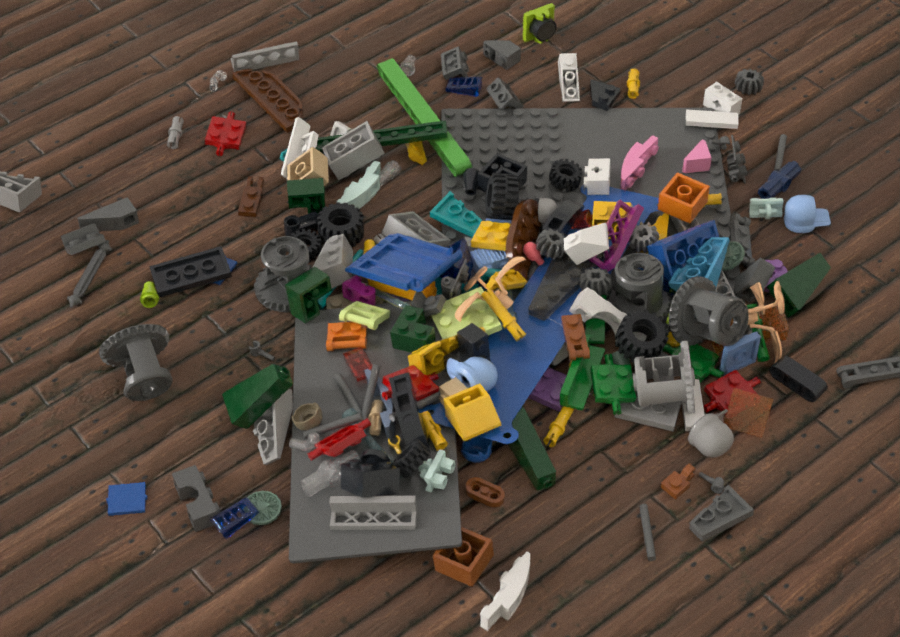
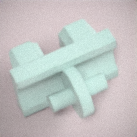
[749,198,784,220]
[418,449,455,492]

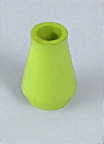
[140,281,159,308]

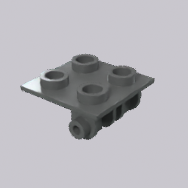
[727,135,748,184]
[441,258,469,299]

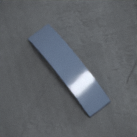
[364,369,396,440]

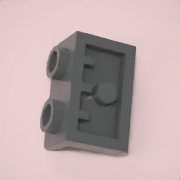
[441,46,469,80]
[487,77,523,110]
[61,223,106,255]

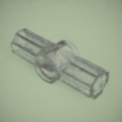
[299,450,360,497]

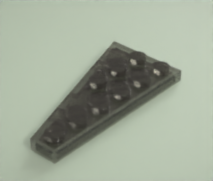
[528,234,609,321]

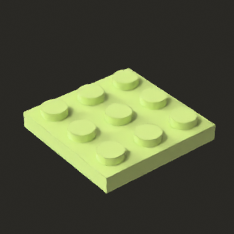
[430,287,503,340]

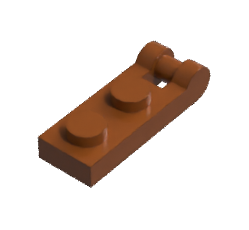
[561,314,590,361]

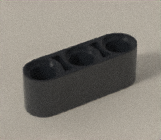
[769,355,828,402]

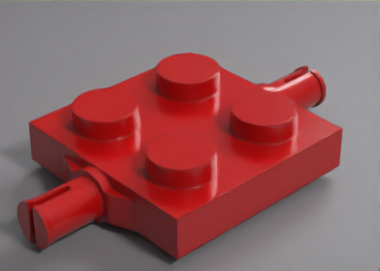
[205,111,246,156]
[382,365,439,401]
[703,370,761,419]
[307,418,371,461]

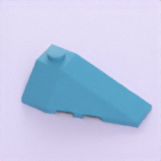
[669,237,730,292]

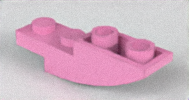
[620,135,659,190]

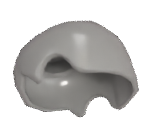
[538,198,558,226]

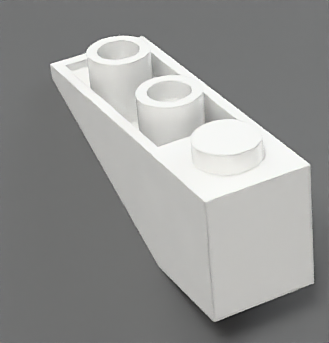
[558,53,580,102]

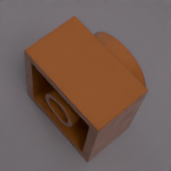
[433,527,494,587]

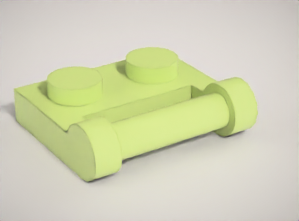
[339,301,390,330]

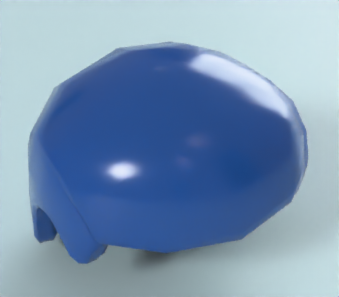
[461,436,492,463]

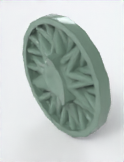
[722,241,745,271]
[242,491,282,525]

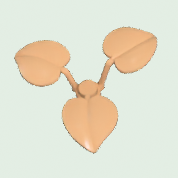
[455,256,526,322]
[748,281,785,363]

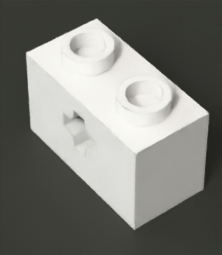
[703,82,742,115]
[584,158,611,195]

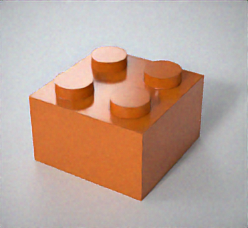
[658,172,710,224]

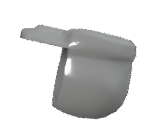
[688,409,734,458]

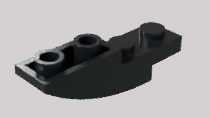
[535,199,585,244]
[389,372,431,453]

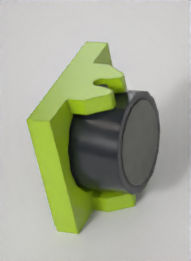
[523,3,557,44]

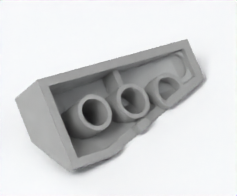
[253,389,293,465]

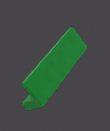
[560,334,605,411]

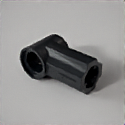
[284,211,318,237]

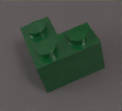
[287,178,325,216]
[285,266,332,324]
[390,305,436,353]

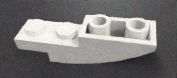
[480,552,530,631]

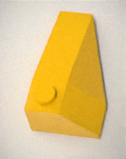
[408,327,485,375]

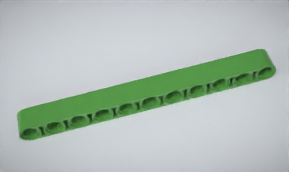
[377,58,472,177]

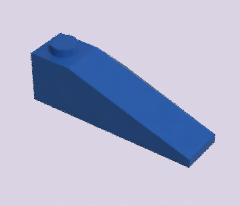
[647,220,719,281]

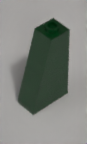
[767,253,831,318]
[222,364,293,429]
[503,406,556,491]

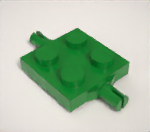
[663,343,724,383]
[590,354,636,415]

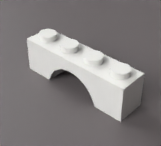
[569,287,647,342]

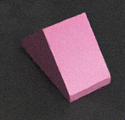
[682,140,711,173]

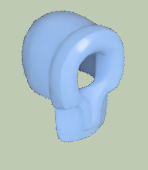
[784,195,831,233]
[446,357,498,392]

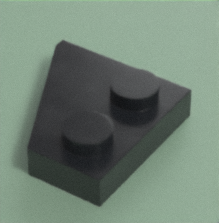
[590,79,621,111]

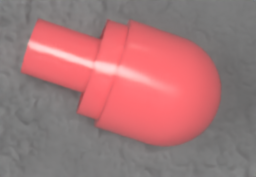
[523,242,545,266]

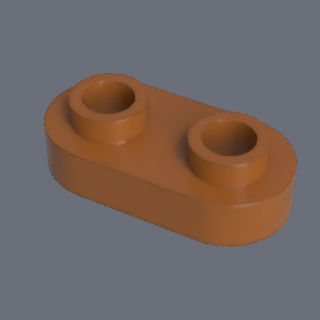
[465,477,505,507]

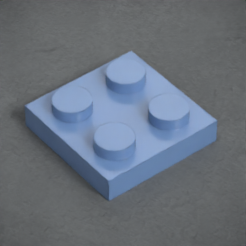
[720,332,761,376]

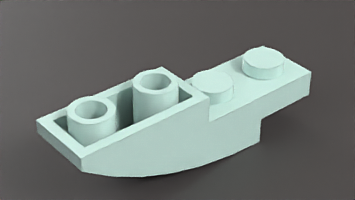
[337,160,381,209]

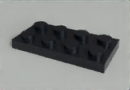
[149,246,232,298]

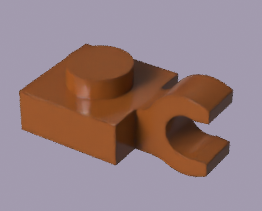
[660,463,696,500]

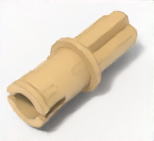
[368,400,384,436]

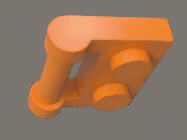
[326,322,368,352]

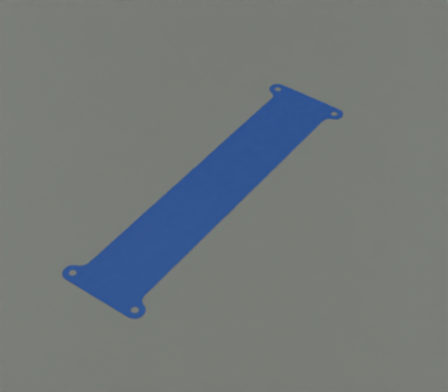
[419,185,660,444]

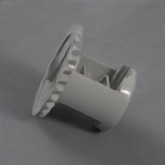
[633,341,695,413]

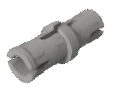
[167,116,184,149]

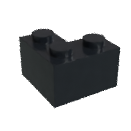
[477,153,527,193]
[443,323,491,381]
[341,459,400,498]

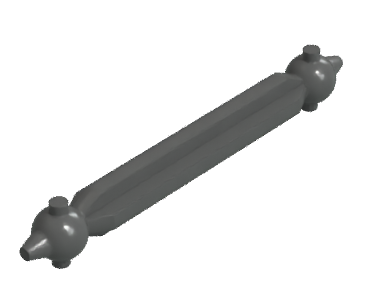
[67,240,112,308]

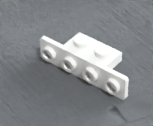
[281,117,319,180]

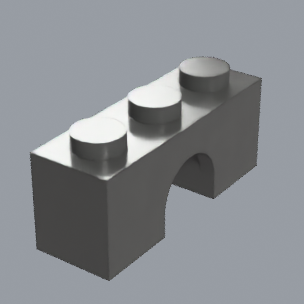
[172,465,221,532]

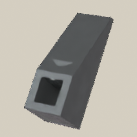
[77,197,139,231]

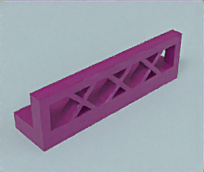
[589,200,644,271]

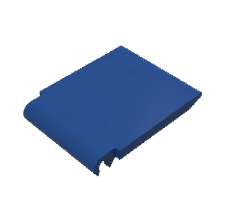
[345,233,462,292]

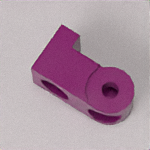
[342,275,376,306]

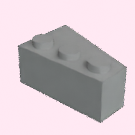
[0,171,42,212]
[312,233,353,288]

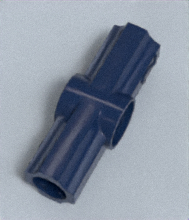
[758,161,801,199]

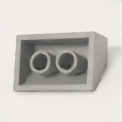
[322,121,385,180]
[382,211,450,247]

